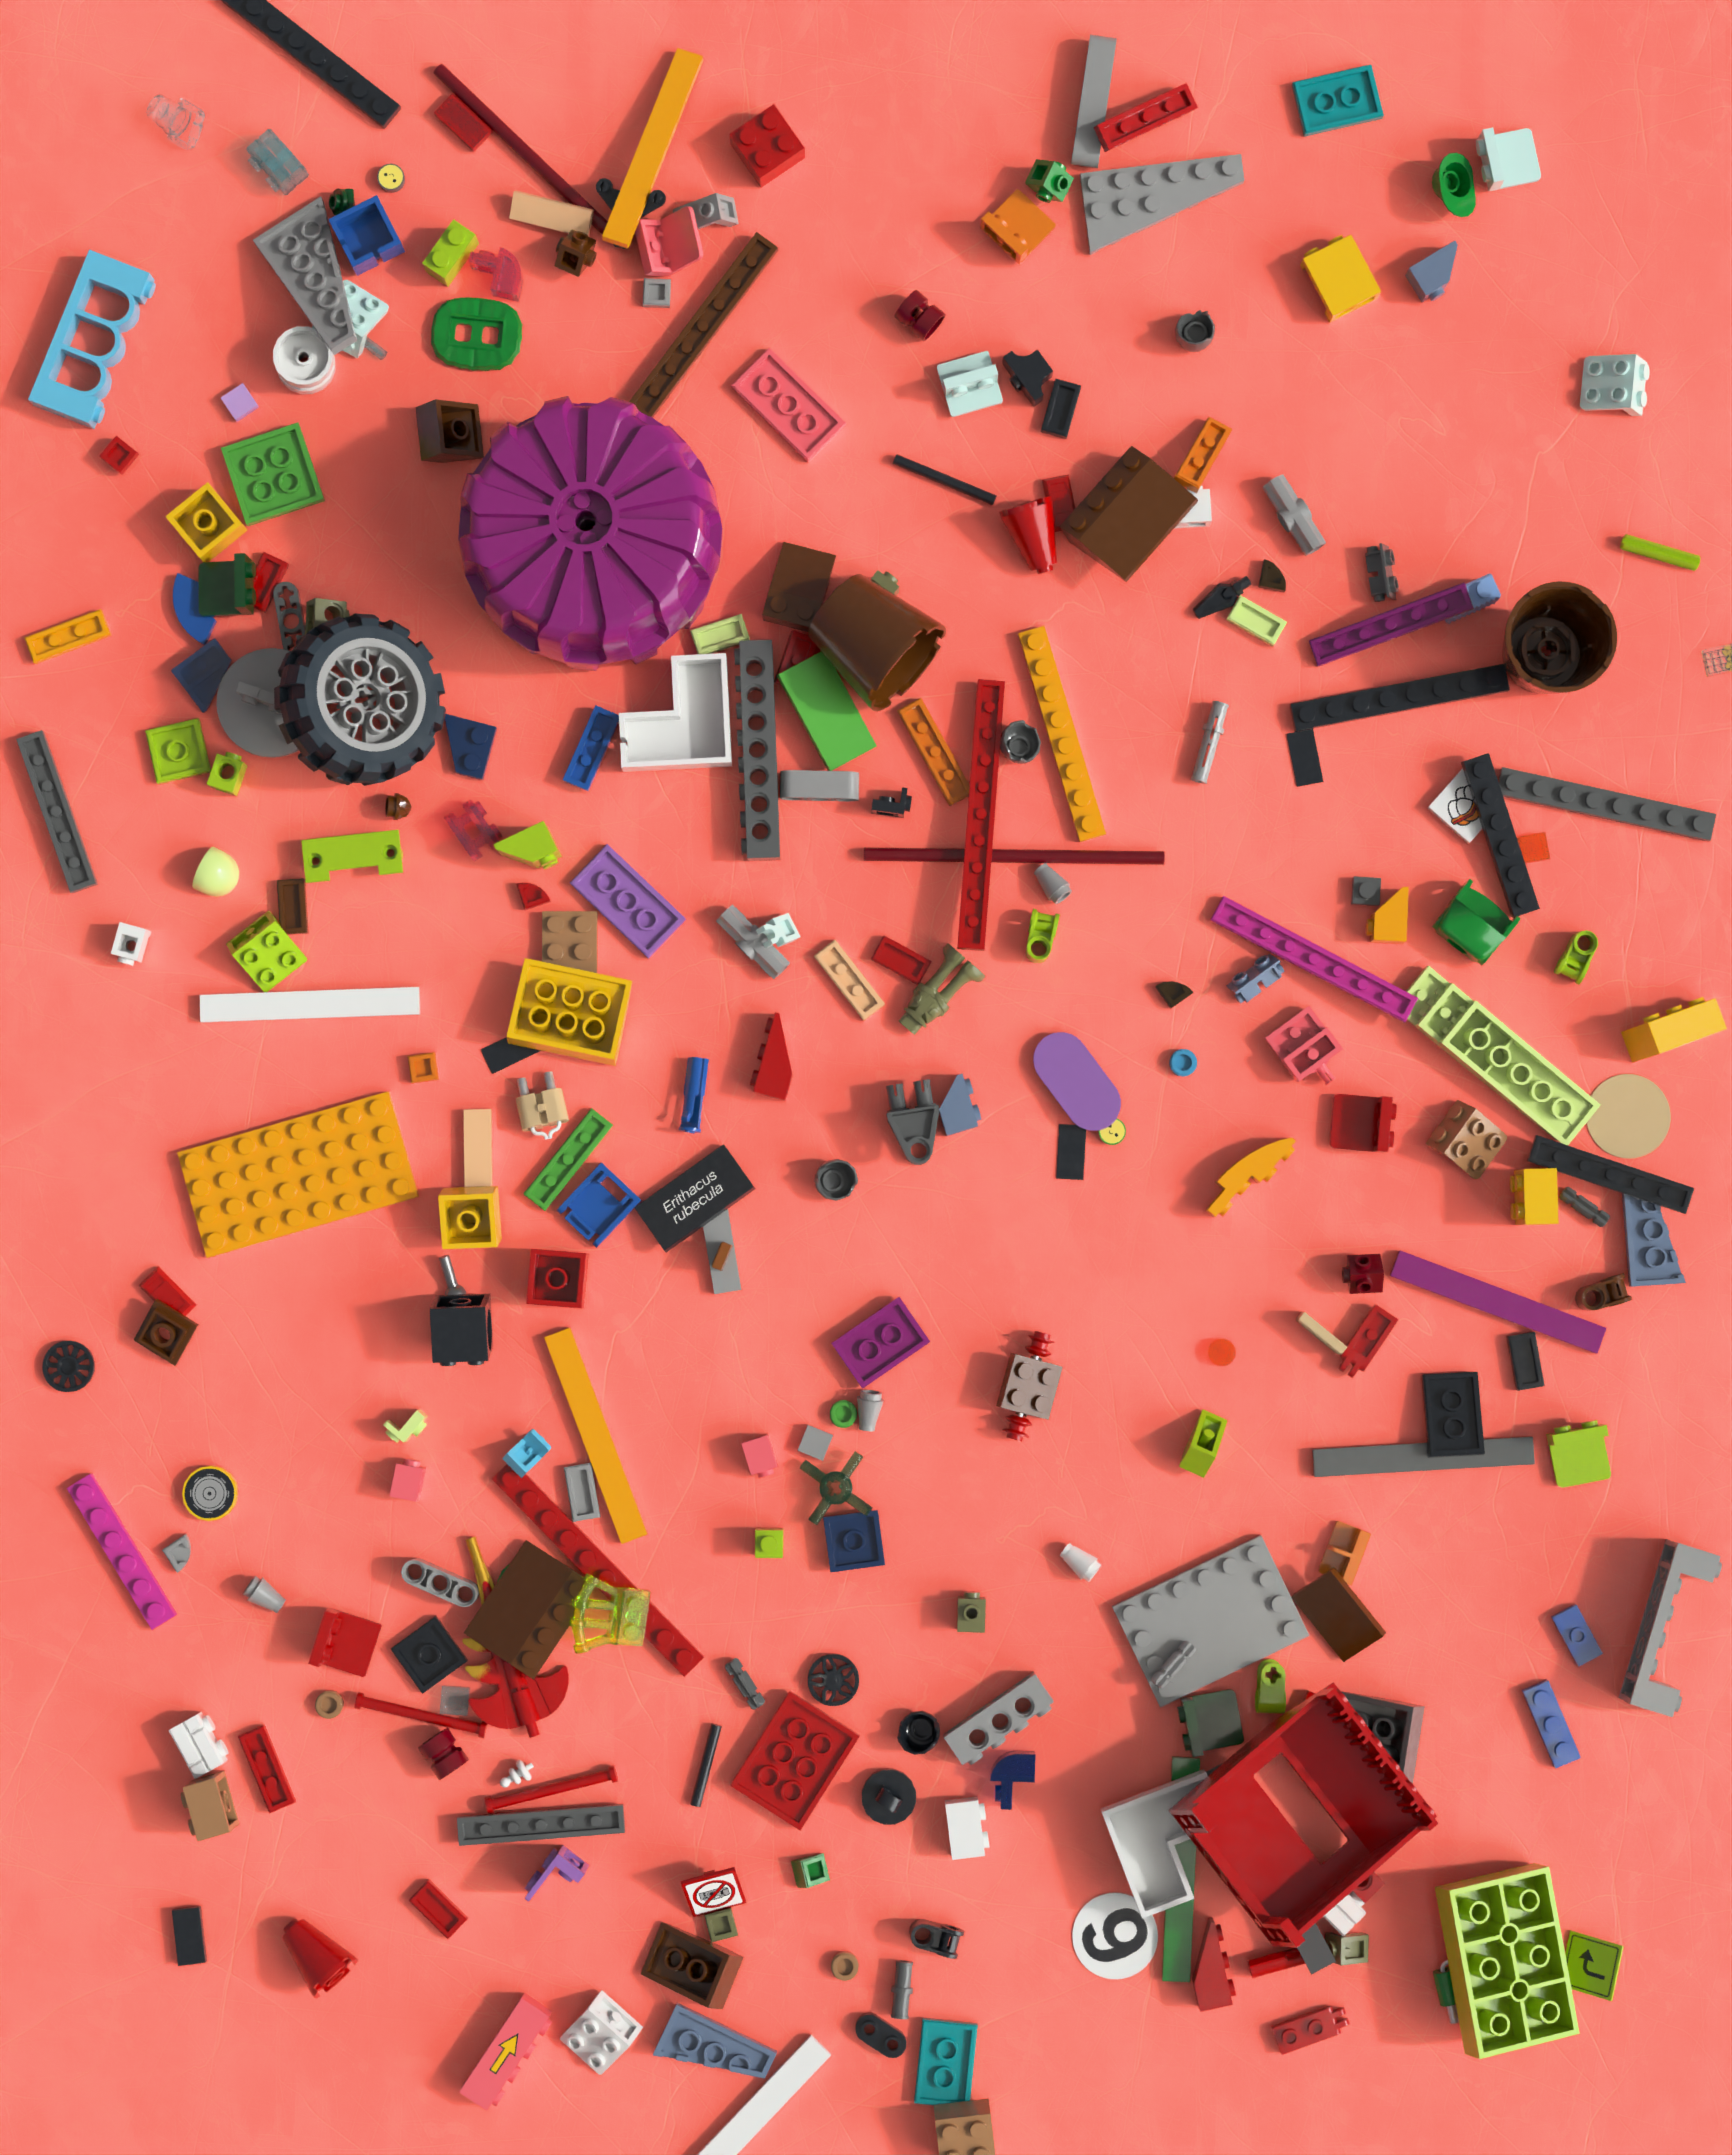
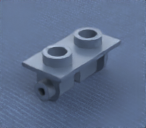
[1226,954,1285,1004]

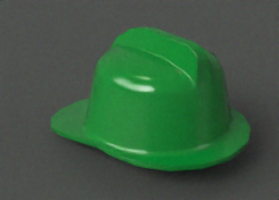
[1432,153,1476,217]

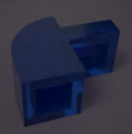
[989,1750,1036,1810]

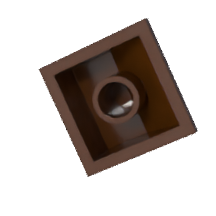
[415,399,484,463]

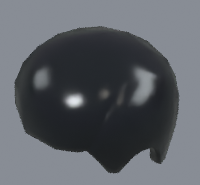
[897,1710,940,1755]

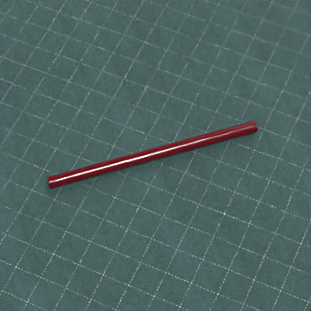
[433,64,608,235]

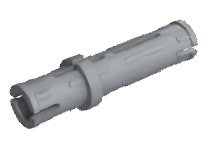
[1190,700,1229,784]

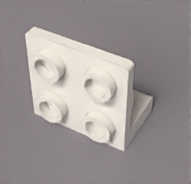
[560,1990,643,2075]

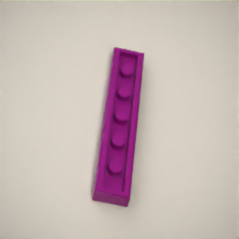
[1309,582,1474,667]

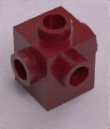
[1342,1253,1384,1294]

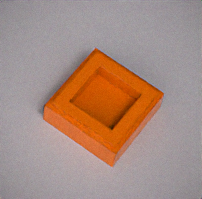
[407,1052,439,1084]

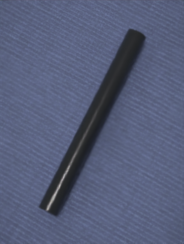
[893,454,997,505]

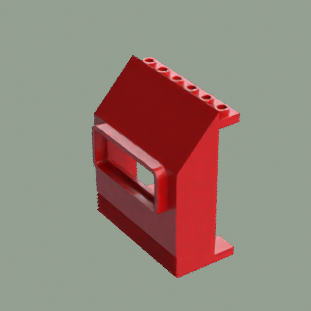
[1168,1682,1439,1948]

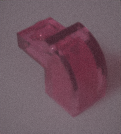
[469,247,523,302]

